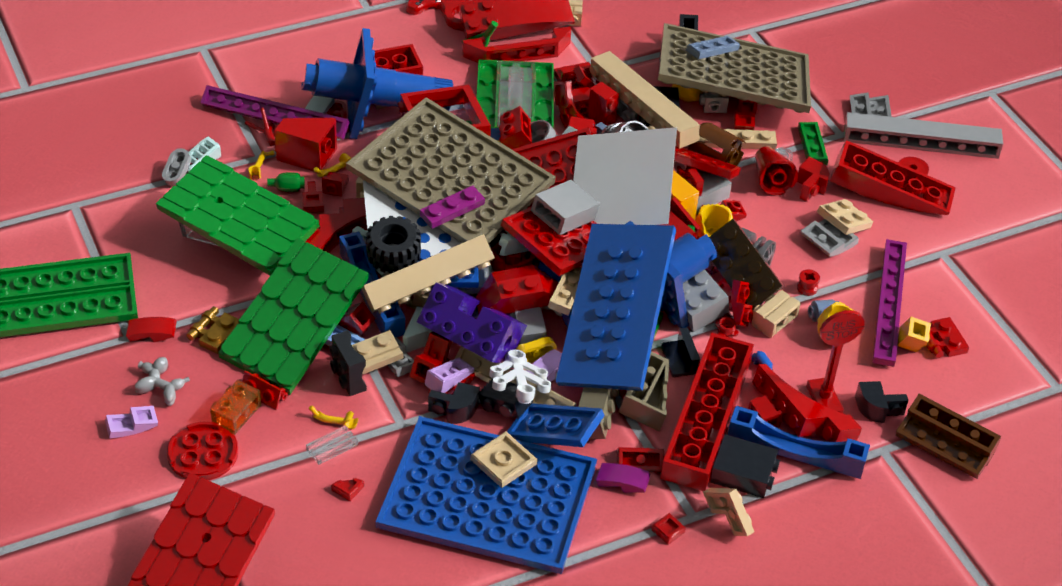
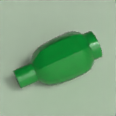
[267,172,305,192]

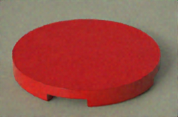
[167,421,238,480]

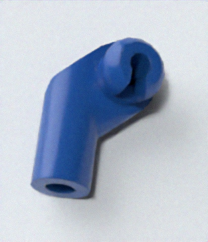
[751,351,773,369]

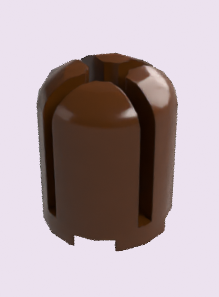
[688,122,746,166]

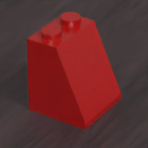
[273,118,337,171]

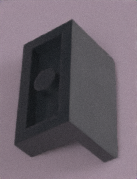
[661,327,700,377]

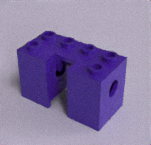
[416,282,527,363]

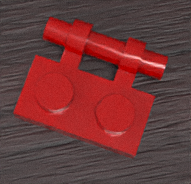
[927,317,969,358]

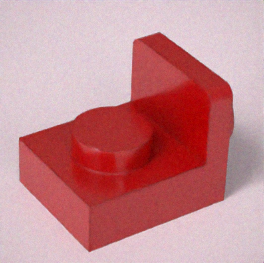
[322,172,349,197]

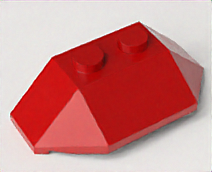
[476,265,559,314]

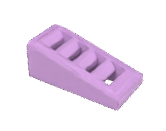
[425,357,474,393]

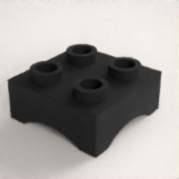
[329,330,367,396]

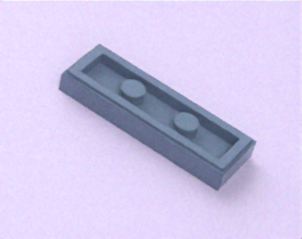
[686,36,740,59]

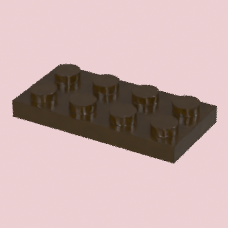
[709,219,784,311]

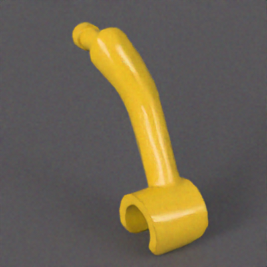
[248,151,275,180]
[314,153,352,177]
[309,405,359,430]

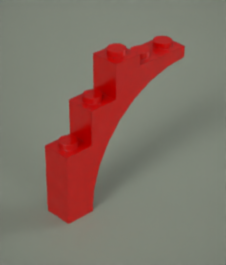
[306,198,368,253]

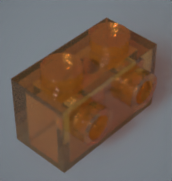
[210,380,261,435]

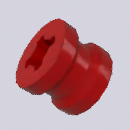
[797,269,820,296]

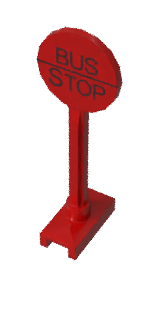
[806,310,865,413]

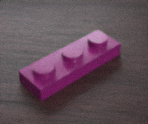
[420,185,485,229]

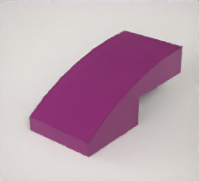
[596,463,650,493]

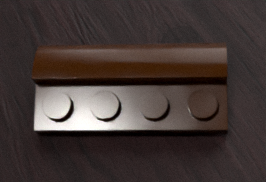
[895,393,1001,479]

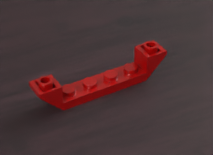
[462,26,572,63]

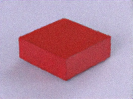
[652,513,686,545]

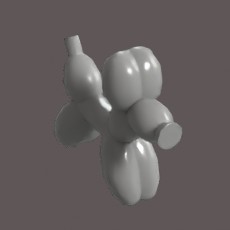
[135,357,190,406]

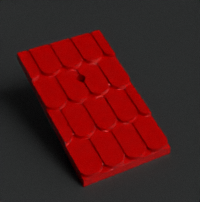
[127,473,275,586]

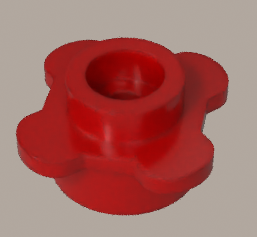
[715,317,739,337]

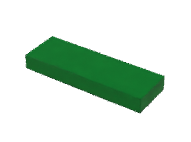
[798,122,829,166]

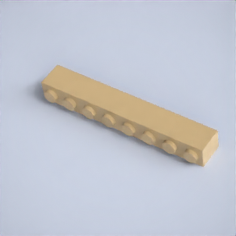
[590,51,700,149]

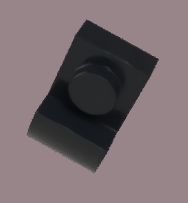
[855,381,909,423]
[428,382,480,424]

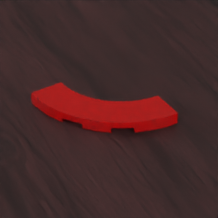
[554,81,595,128]

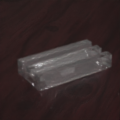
[306,425,358,465]

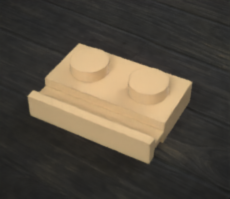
[352,330,404,374]

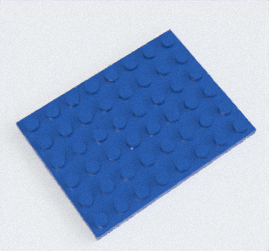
[375,416,597,574]

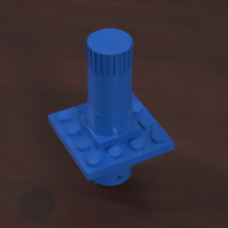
[301,28,453,139]
[561,221,717,329]

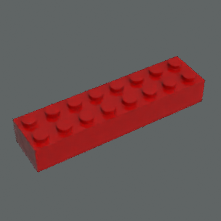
[660,333,754,491]

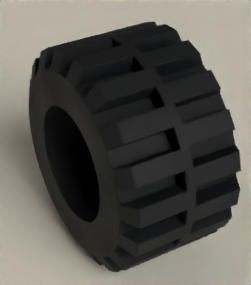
[366,216,421,274]

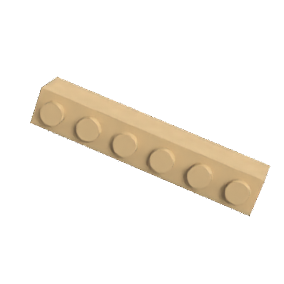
[362,234,494,314]

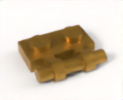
[186,306,239,354]

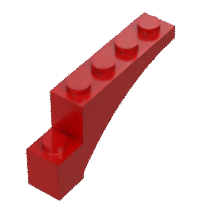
[752,364,862,442]

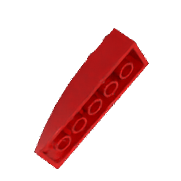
[459,0,575,42]
[830,140,956,215]

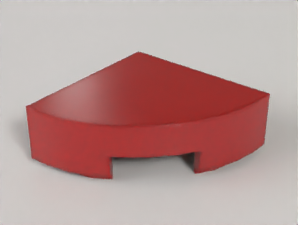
[331,478,365,501]

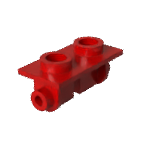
[240,371,288,410]

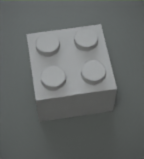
[683,270,729,332]

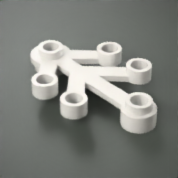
[489,350,551,404]

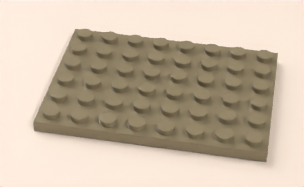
[658,23,811,113]
[346,98,556,244]

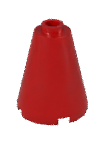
[755,146,798,195]

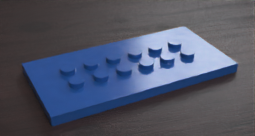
[556,224,676,391]

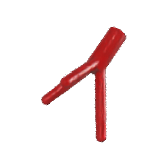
[245,108,275,146]

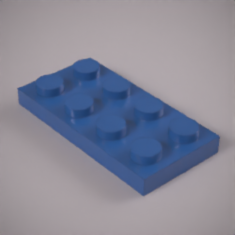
[507,403,605,447]

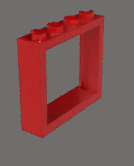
[398,84,491,137]

